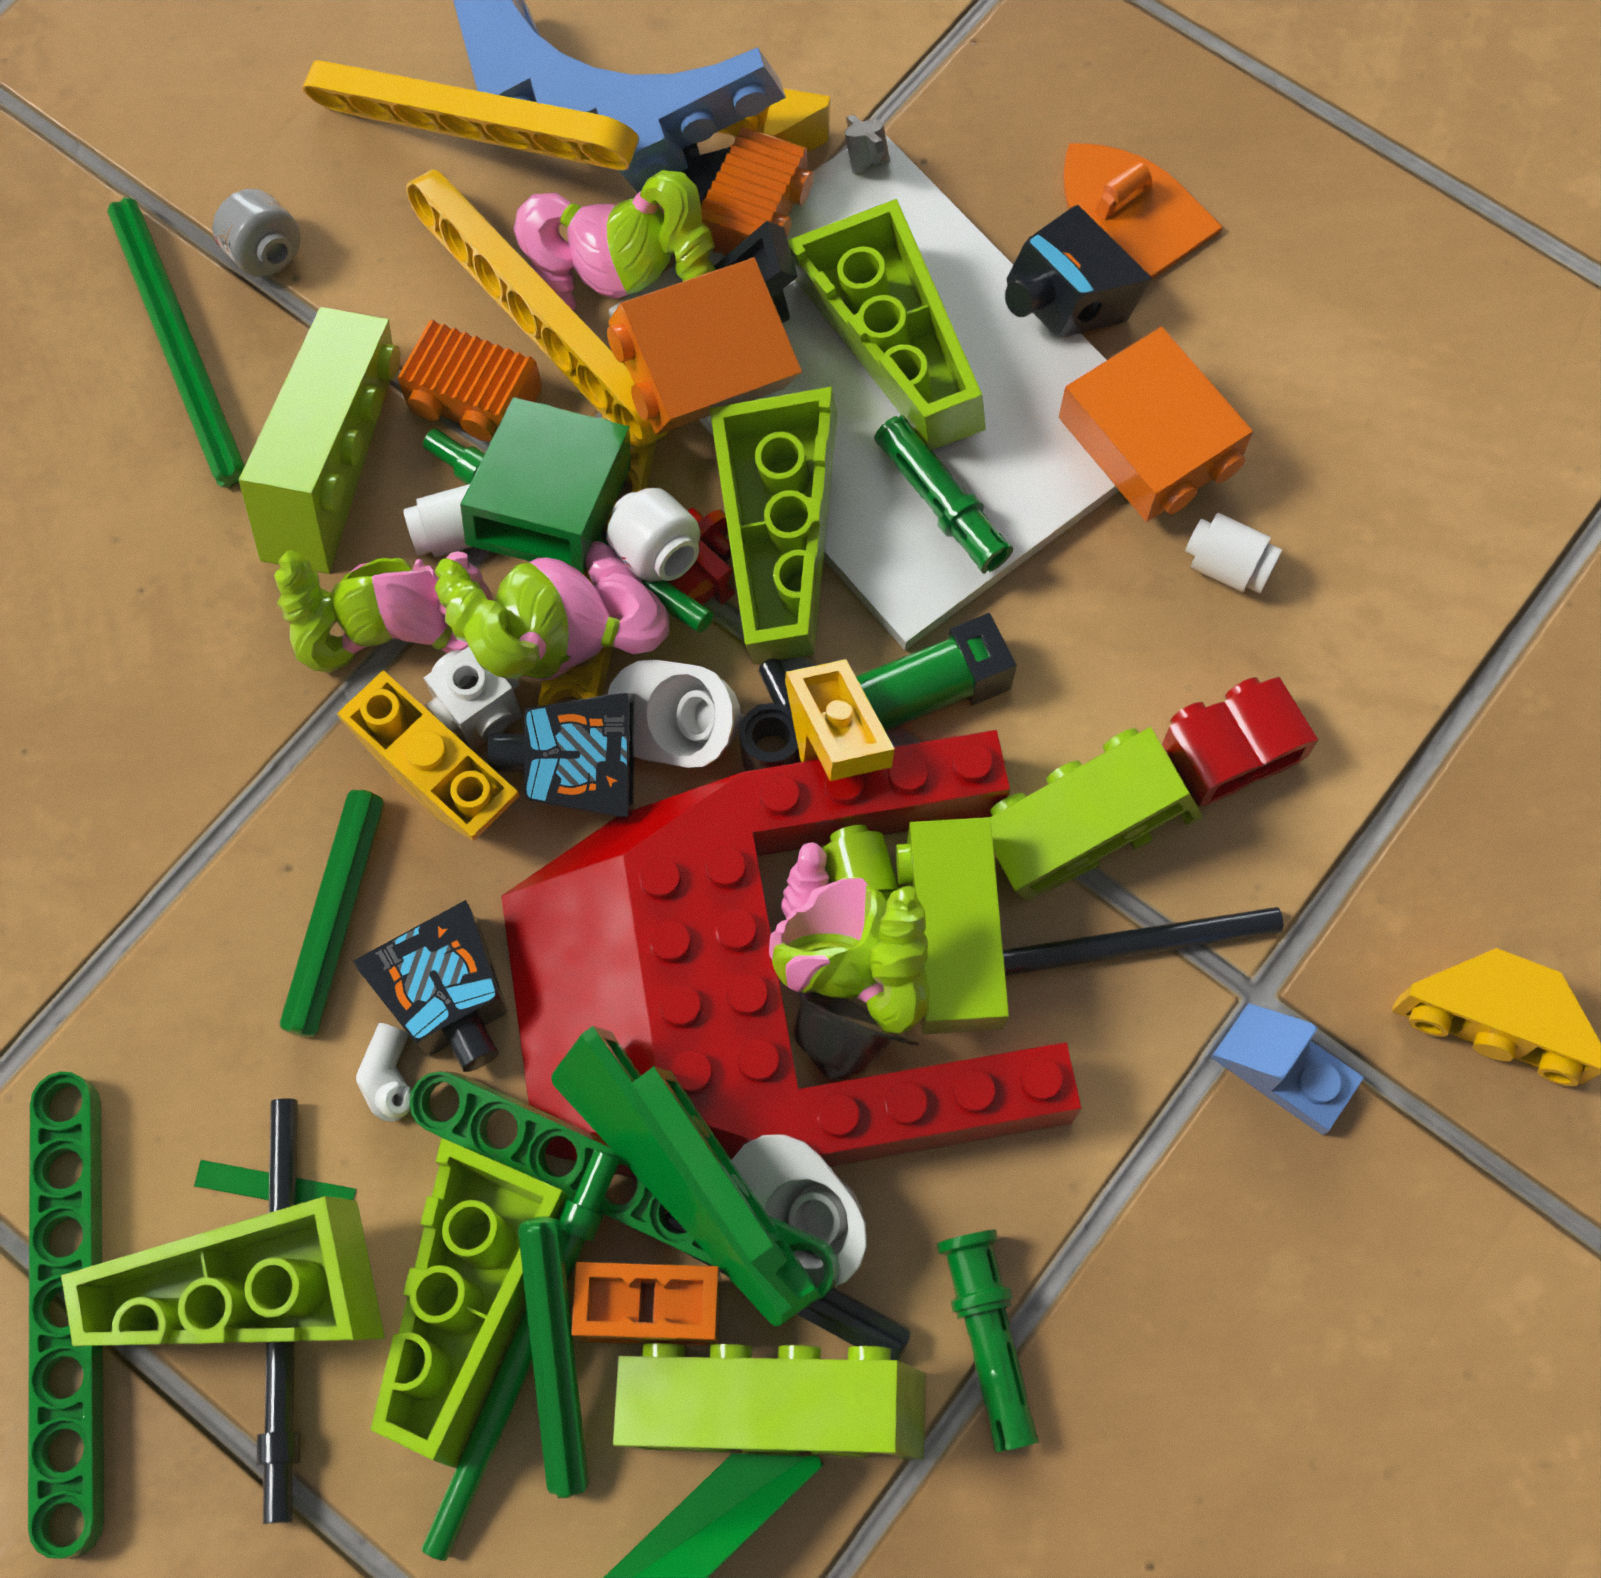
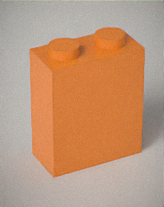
[607,257,802,435]
[1058,326,1253,523]

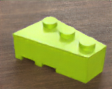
[990,726,1204,901]
[896,817,1009,1034]

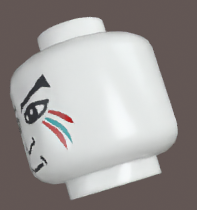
[606,488,700,582]

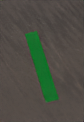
[194,1160,356,1205]

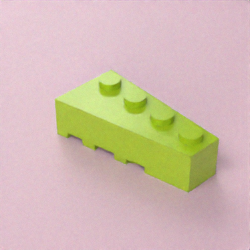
[238,307,400,574]
[709,386,838,665]
[61,1196,385,1346]
[613,1343,925,1460]

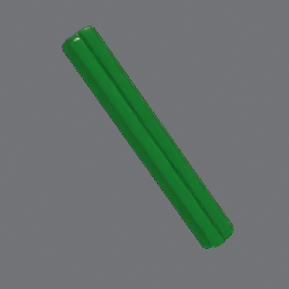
[279,790,384,1037]
[518,1216,589,1498]

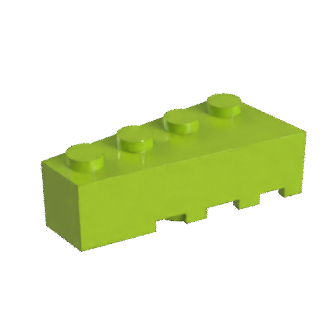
[788,198,986,450]
[370,1138,571,1469]

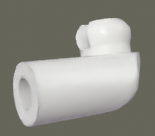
[356,1023,412,1122]

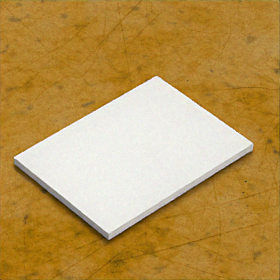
[609,134,1119,651]

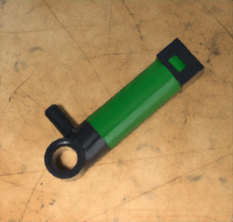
[739,613,1017,771]

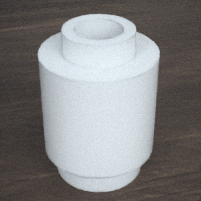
[403,484,472,558]
[1185,513,1283,594]

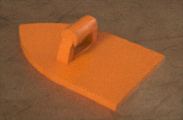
[1063,143,1223,280]

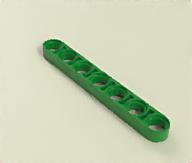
[28,1071,104,1559]
[409,1071,840,1303]

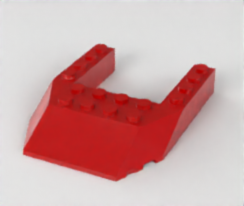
[501,730,1082,1179]

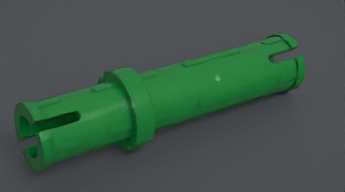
[874,415,1013,574]

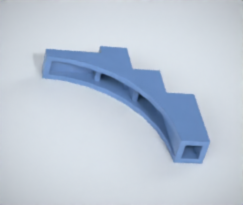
[453,0,786,193]

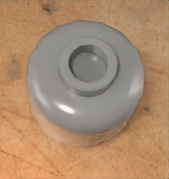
[212,189,301,277]

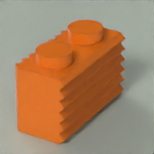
[701,126,814,256]
[397,320,542,442]

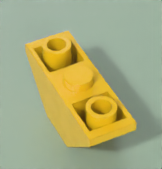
[337,670,520,841]
[1391,948,1601,1086]

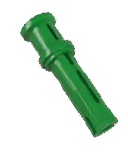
[936,1229,1039,1453]

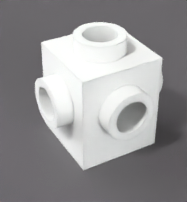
[423,646,522,751]

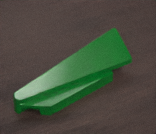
[551,1026,822,1326]
[603,1453,825,1578]

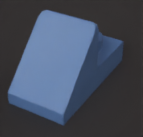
[1211,1003,1364,1135]

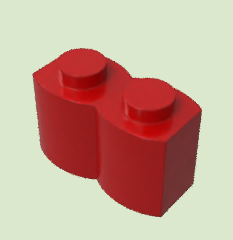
[1162,677,1318,807]

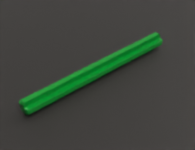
[107,197,245,488]

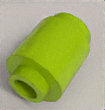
[822,825,899,902]

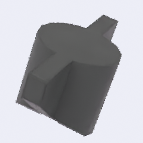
[844,115,891,173]

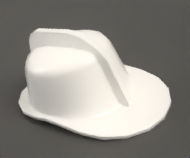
[607,660,746,768]
[732,1134,867,1288]

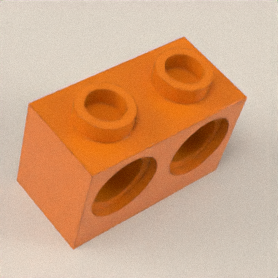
[571,1262,722,1347]

